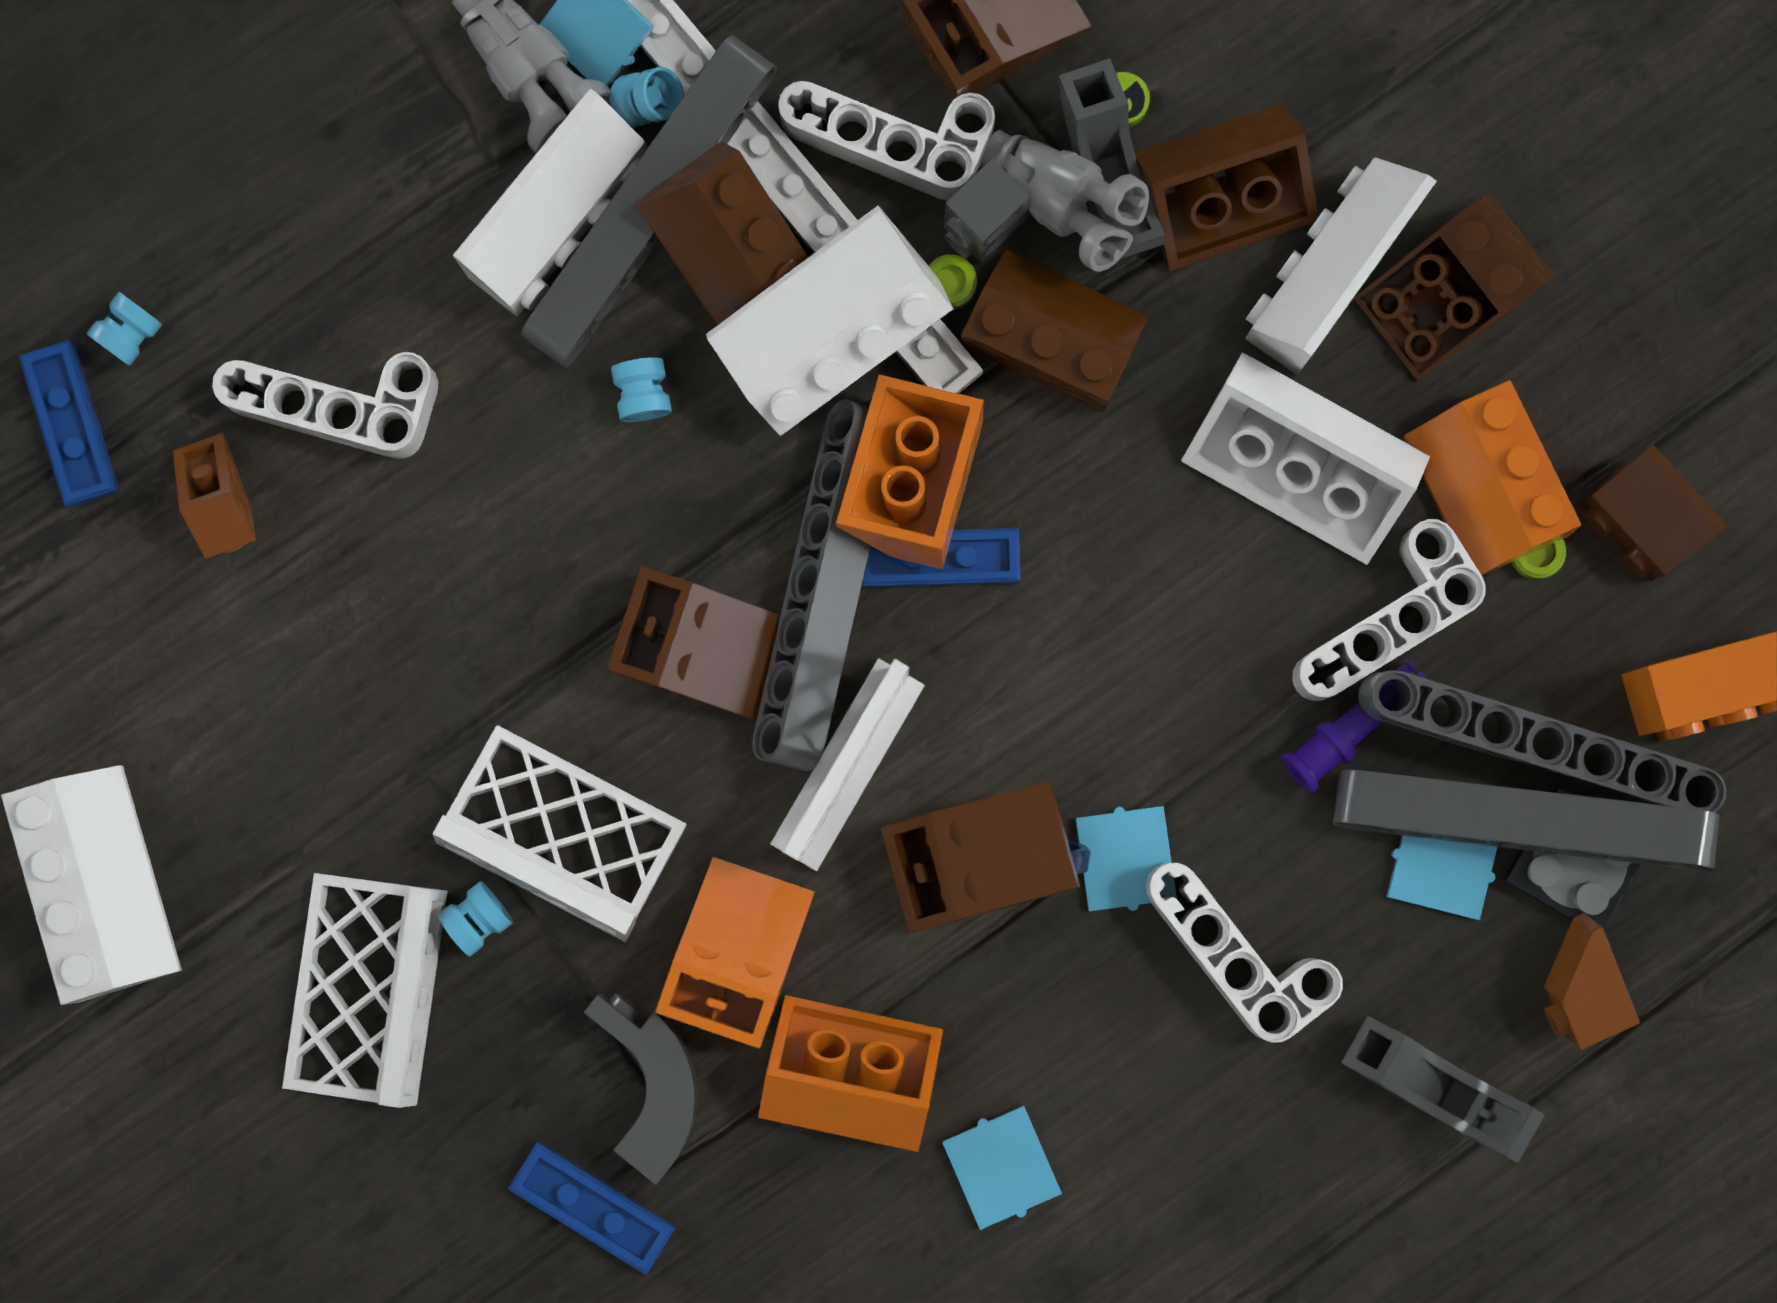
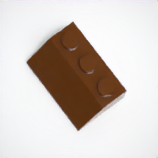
[1135,103,1319,271]
[635,141,808,326]
[961,249,1149,412]

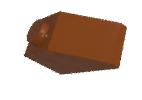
[173,433,256,559]
[1544,913,1640,1050]

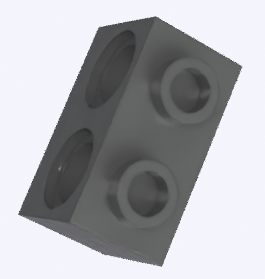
[944,158,1030,264]

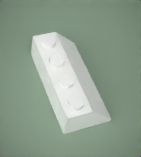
[453,88,648,317]
[1245,157,1437,375]
[706,206,953,436]
[1181,352,1430,565]
[1,765,182,1005]

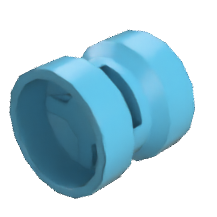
[610,67,684,128]
[86,292,162,366]
[611,358,672,422]
[437,881,513,957]

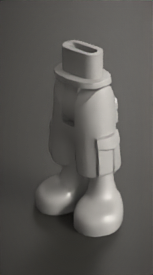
[452,0,611,153]
[980,130,1149,272]

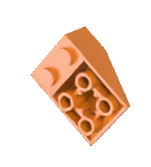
[655,857,815,1048]

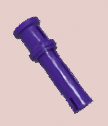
[1280,659,1427,794]

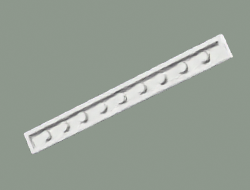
[628,0,983,394]

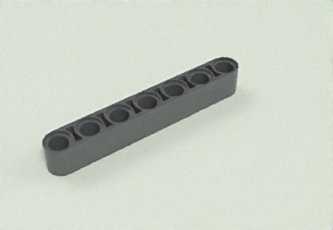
[521,35,777,368]
[752,399,870,772]
[1358,670,1727,813]
[1333,770,1720,871]

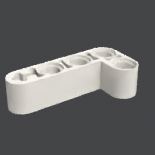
[778,81,995,201]
[212,352,438,459]
[1293,519,1485,701]
[1145,863,1343,1043]

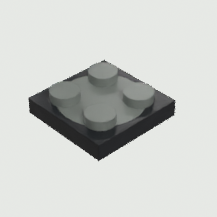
[1503,788,1641,930]

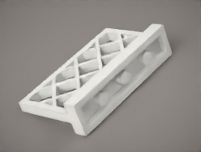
[770,658,925,871]
[432,725,687,942]
[282,873,448,1108]

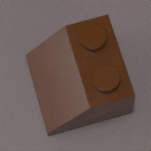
[1580,445,1728,581]

